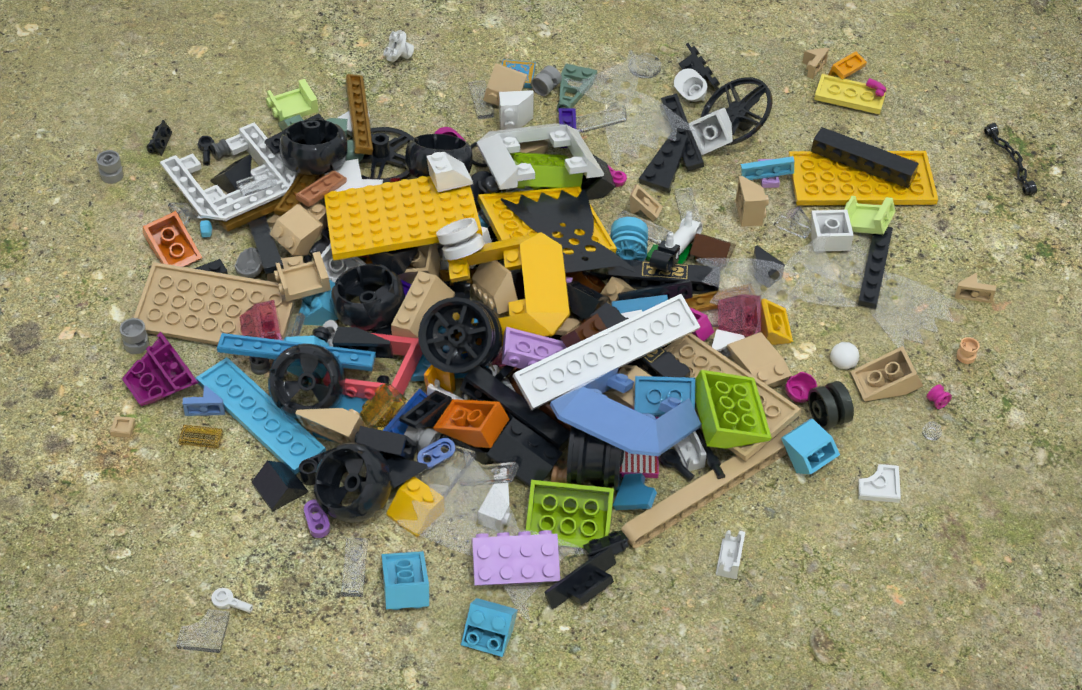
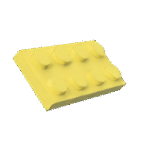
[814,74,887,114]

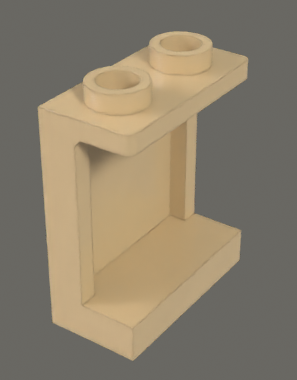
[274,251,331,302]

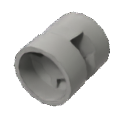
[531,65,562,96]
[96,150,124,184]
[120,318,149,354]
[404,426,440,451]

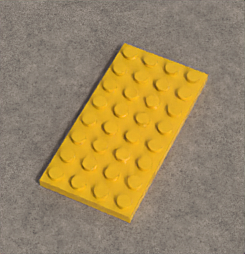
[788,151,938,205]

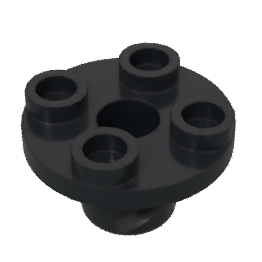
[470,171,501,207]

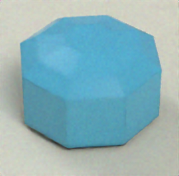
[200,220,213,238]

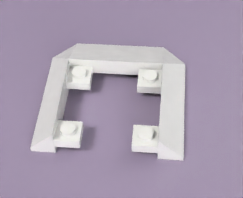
[160,122,297,221]
[477,123,604,190]

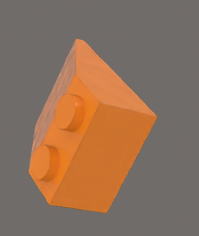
[143,211,202,267]
[433,399,509,448]

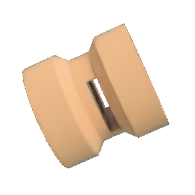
[956,337,980,364]

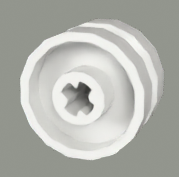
[436,218,485,260]

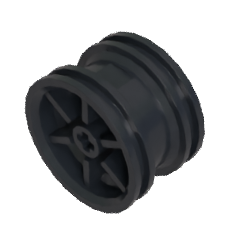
[418,297,503,373]
[567,426,624,491]

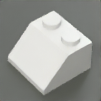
[499,90,534,130]
[688,108,733,155]
[427,152,473,192]
[811,210,854,252]

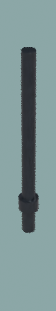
[696,428,725,479]

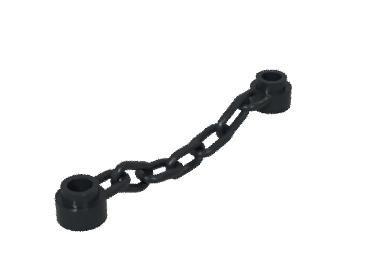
[984,123,1037,196]

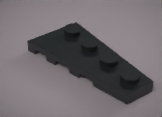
[639,131,688,193]

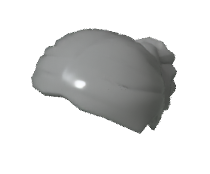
[234,247,263,278]

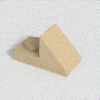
[802,47,829,79]
[629,184,663,221]
[955,273,996,303]

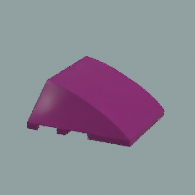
[122,331,198,406]

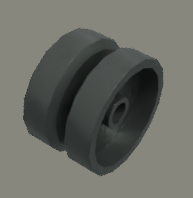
[808,381,854,430]

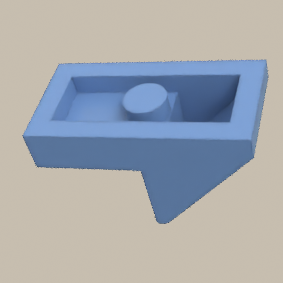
[182,385,225,416]

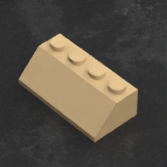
[471,260,518,314]
[391,271,455,338]

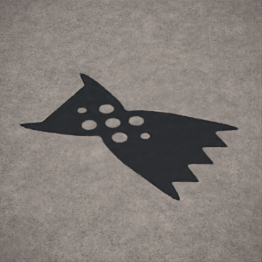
[501,189,635,273]

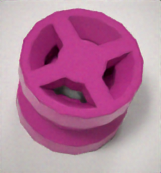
[926,384,952,409]

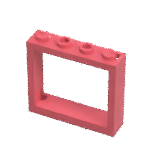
[323,333,423,403]

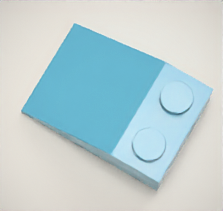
[381,551,429,610]

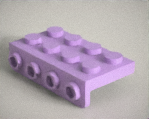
[502,327,567,369]
[471,530,560,586]

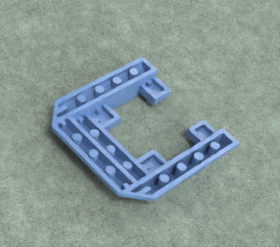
[550,367,701,456]

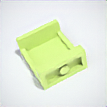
[265,79,319,122]
[844,196,896,235]

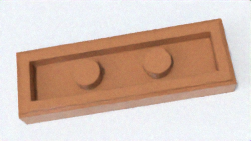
[296,170,347,207]

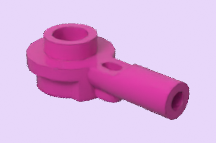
[607,164,627,187]

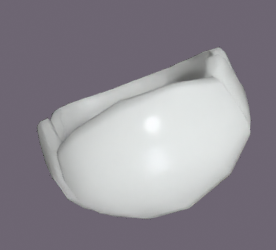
[830,342,860,370]

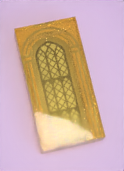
[178,424,223,449]

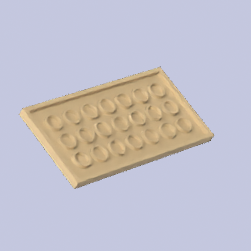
[134,262,296,345]
[640,333,801,461]

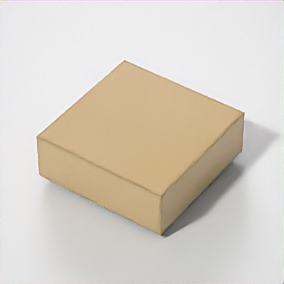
[110,416,136,438]

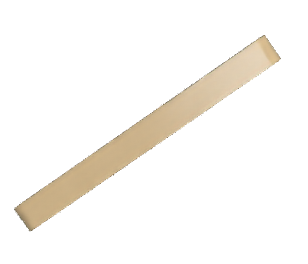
[621,424,794,549]

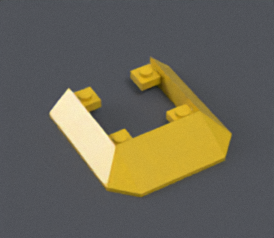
[446,232,570,354]

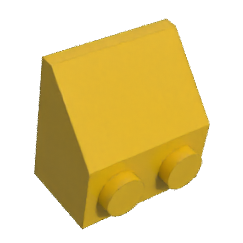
[386,476,445,537]

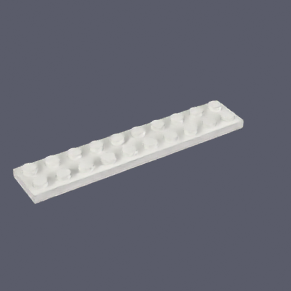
[513,294,700,410]

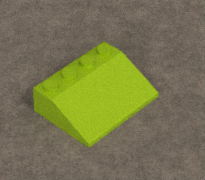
[510,152,583,189]
[695,370,772,449]
[526,480,614,549]

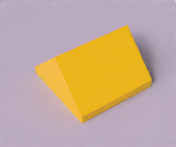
[757,298,793,345]

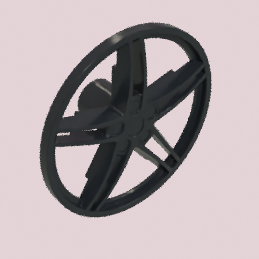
[701,77,773,146]
[349,127,414,183]

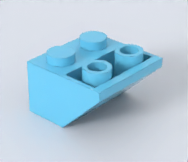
[298,280,338,326]
[781,419,840,475]
[461,598,518,657]

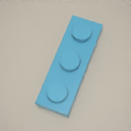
[741,156,794,180]

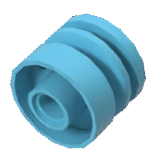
[610,217,648,261]

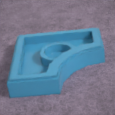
[613,473,657,510]

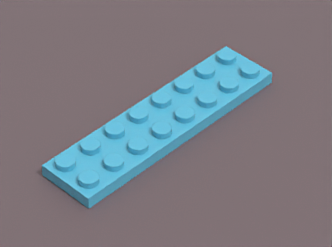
[196,357,326,474]

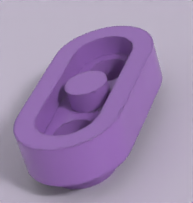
[304,500,330,538]

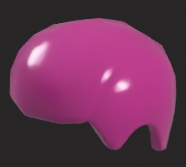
[785,372,818,403]

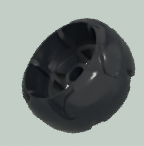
[279,119,348,175]
[405,134,473,178]
[331,264,405,331]
[268,344,346,419]
[314,442,392,523]

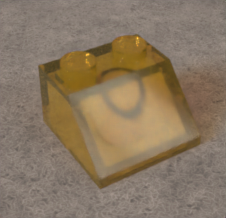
[360,383,408,430]

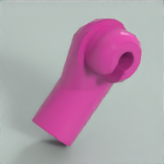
[866,78,887,97]

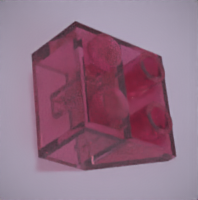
[718,294,761,338]
[239,300,283,340]

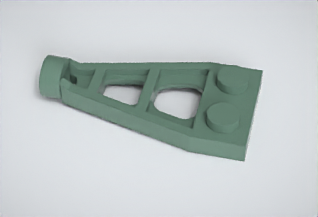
[557,64,597,111]

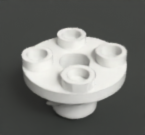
[383,30,414,62]

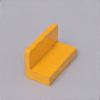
[828,51,867,80]
[424,364,456,394]

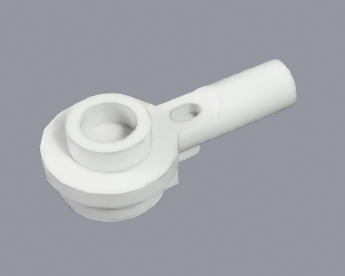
[211,588,253,613]

